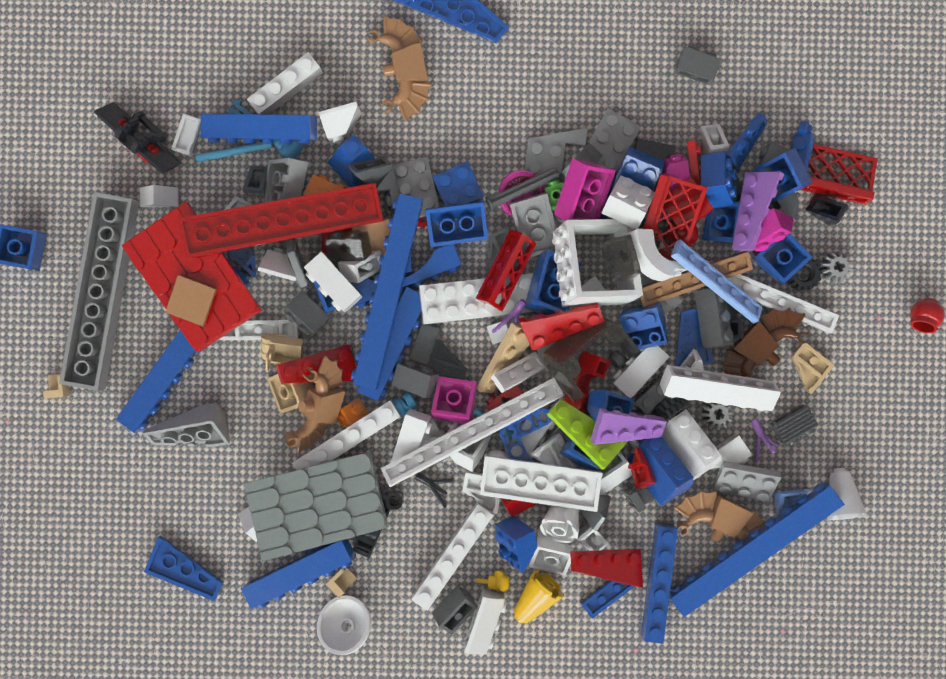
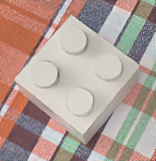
[602,175,655,229]

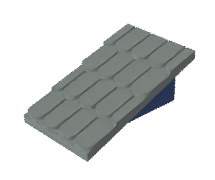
[244,451,389,561]

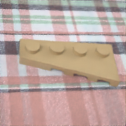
[476,323,530,393]

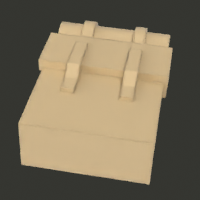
[260,333,304,371]

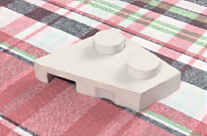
[462,471,500,514]

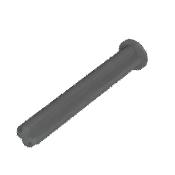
[485,167,559,211]

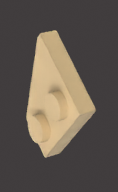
[791,343,835,394]

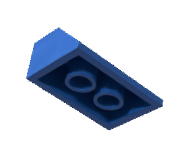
[425,201,488,247]
[524,249,582,315]
[627,437,694,507]

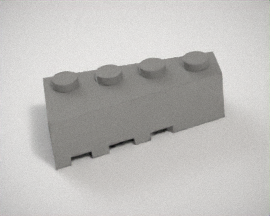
[264,158,309,203]

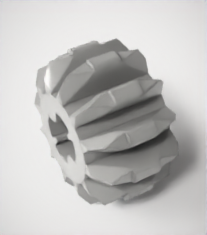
[819,251,854,283]
[700,402,734,430]

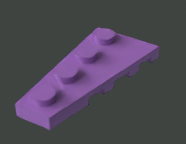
[732,172,784,251]
[591,408,667,445]

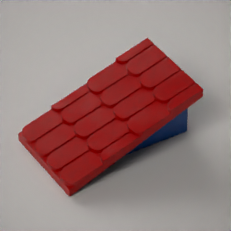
[122,201,262,352]

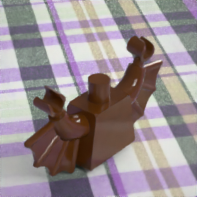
[722,308,809,378]

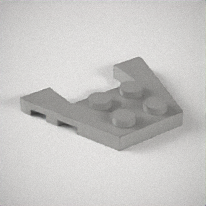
[524,128,588,195]

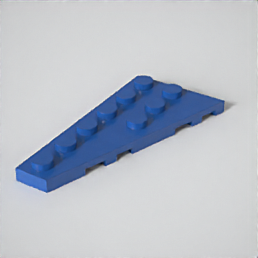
[392,0,509,44]

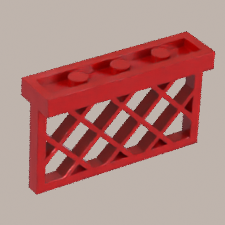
[800,144,878,205]
[643,173,708,261]

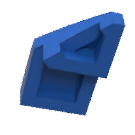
[227,247,256,278]

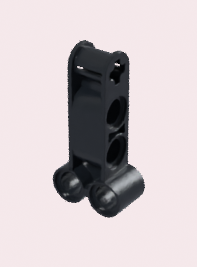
[353,482,404,560]

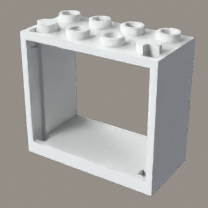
[552,219,643,307]

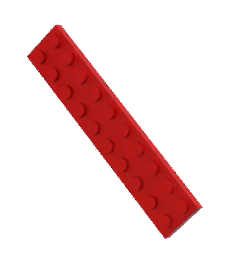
[178,183,383,259]

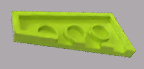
[546,399,628,470]

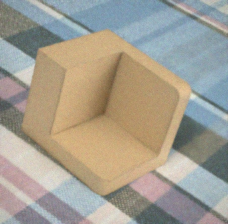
[43,374,70,399]
[326,567,357,598]

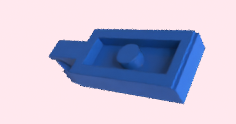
[790,121,815,170]

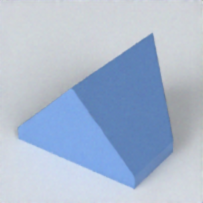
[773,489,810,517]

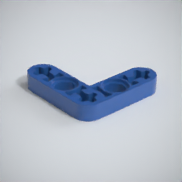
[499,408,551,461]

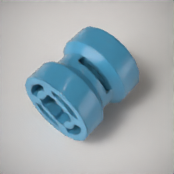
[392,391,418,416]

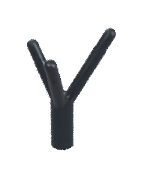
[415,473,454,508]

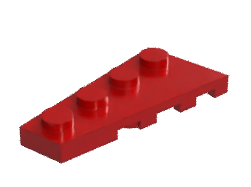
[687,137,705,218]
[518,303,605,351]
[275,344,356,384]
[570,549,643,588]

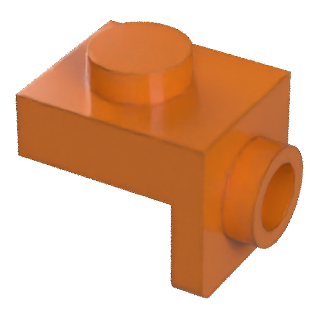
[337,398,369,429]

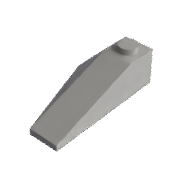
[143,403,230,447]

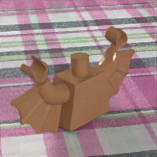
[368,16,432,122]
[285,356,345,454]
[674,490,765,543]

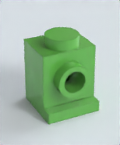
[545,179,564,211]

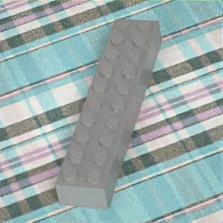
[59,192,139,391]

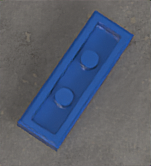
[580,580,634,619]

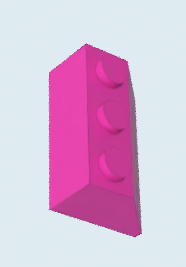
[554,158,616,221]

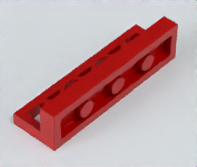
[476,230,537,312]

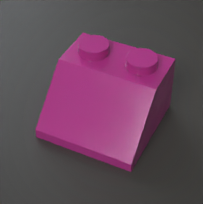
[754,208,794,252]
[431,376,477,424]

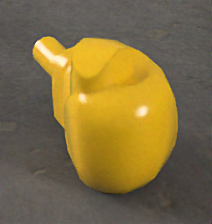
[476,570,509,592]

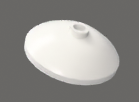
[317,595,371,655]

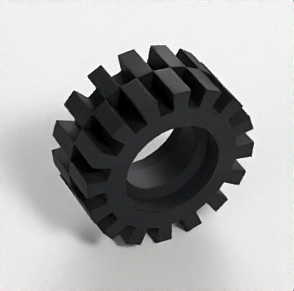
[786,257,823,291]
[653,397,691,424]

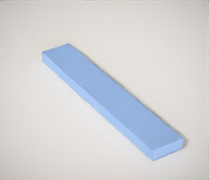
[671,239,762,324]

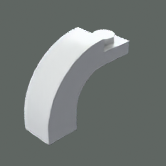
[625,229,687,281]

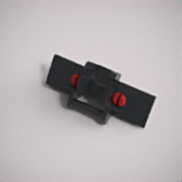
[94,102,182,174]

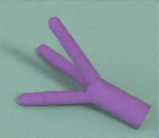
[492,299,527,333]
[751,418,779,463]

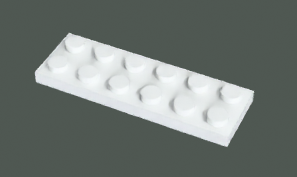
[419,273,534,325]
[480,455,603,512]

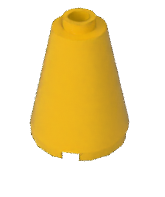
[513,569,564,623]

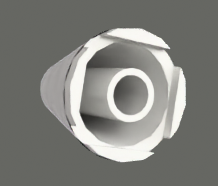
[827,468,867,521]
[540,505,579,543]

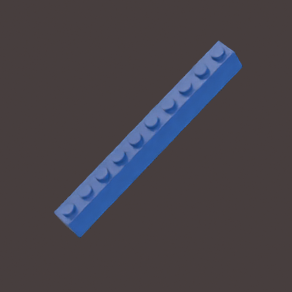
[351,194,423,390]
[115,264,251,433]
[670,482,845,617]

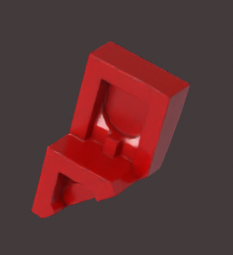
[628,448,656,489]

